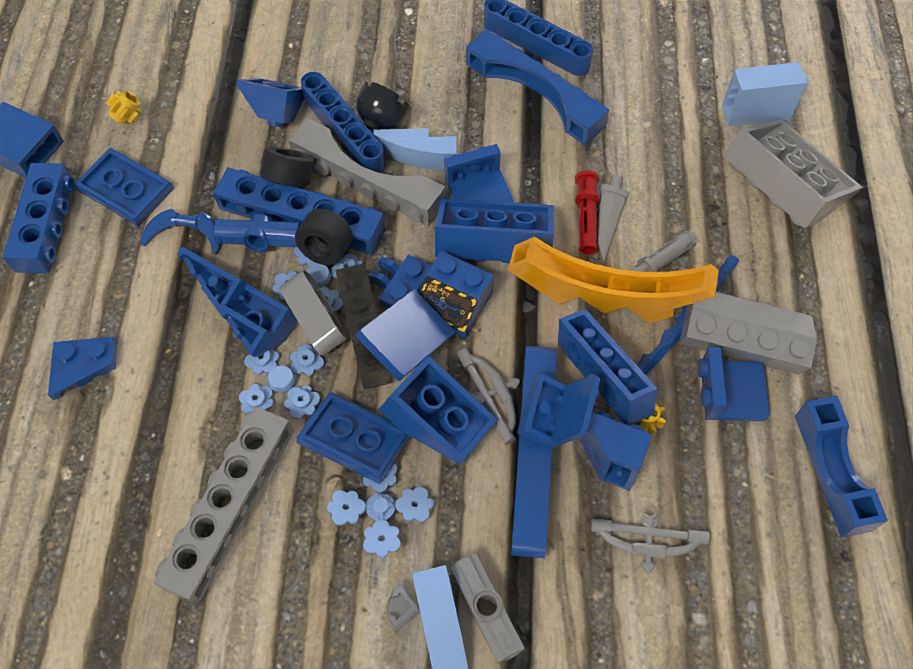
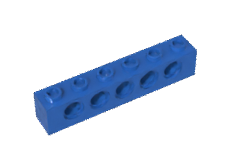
[213,167,385,256]

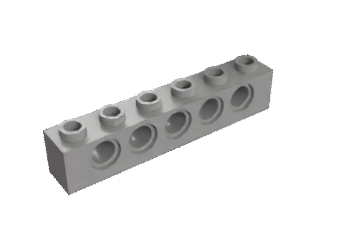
[153,406,294,606]

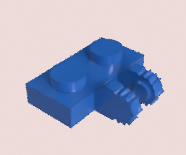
[368,254,432,308]

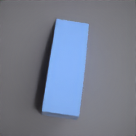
[374,128,456,170]
[412,565,468,669]

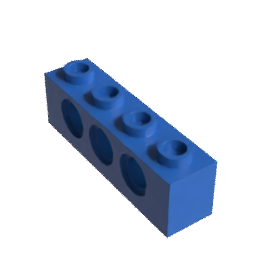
[2,163,75,274]
[558,309,658,425]

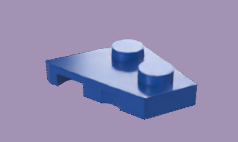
[48,336,118,400]

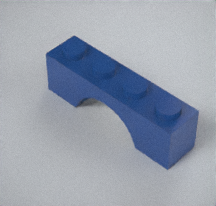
[794,396,888,538]

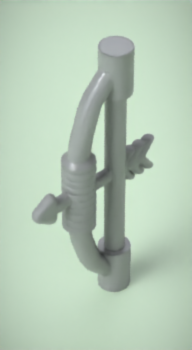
[457,348,520,445]
[590,511,710,573]

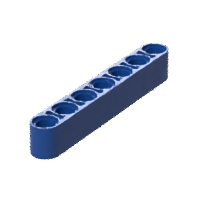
[511,346,557,559]

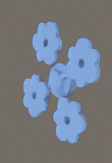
[273,247,364,312]
[239,344,324,419]
[327,463,433,558]

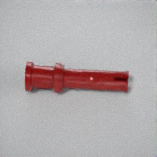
[575,170,600,255]

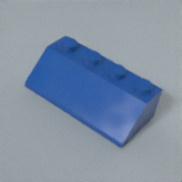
[435,198,554,263]

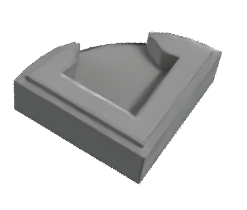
[387,582,420,633]

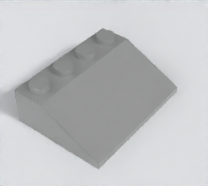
[722,119,863,228]

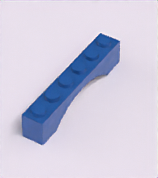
[466,29,609,146]

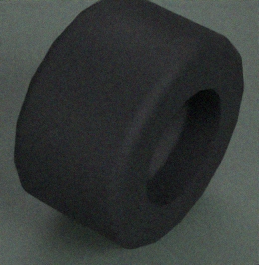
[260,147,314,187]
[295,209,353,265]

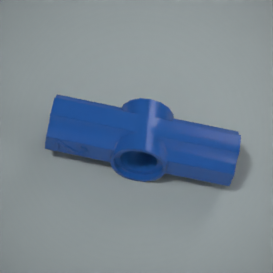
[214,214,301,252]

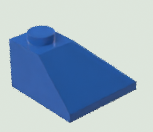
[237,78,304,127]

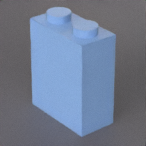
[722,62,808,127]

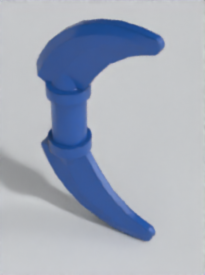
[141,209,221,254]

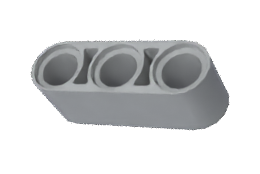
[280,270,348,356]

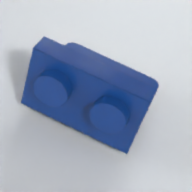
[444,144,514,203]
[698,347,770,421]
[517,372,600,449]

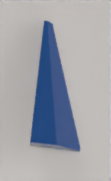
[177,246,297,357]

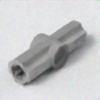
[450,554,525,664]

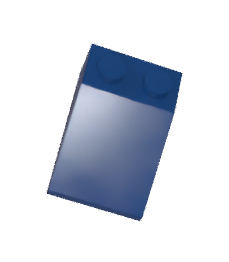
[378,355,498,465]

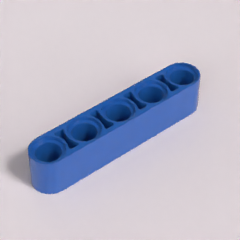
[484,0,593,76]
[301,72,385,173]

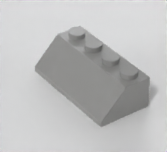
[679,292,817,375]

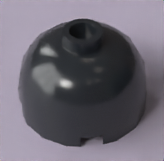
[356,81,411,133]

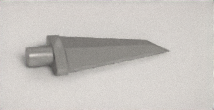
[597,175,628,261]

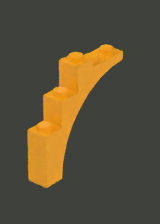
[508,237,719,324]

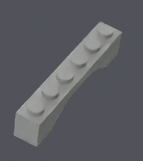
[288,118,446,227]

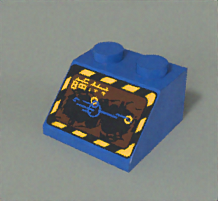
[419,251,494,338]

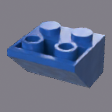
[580,412,652,491]

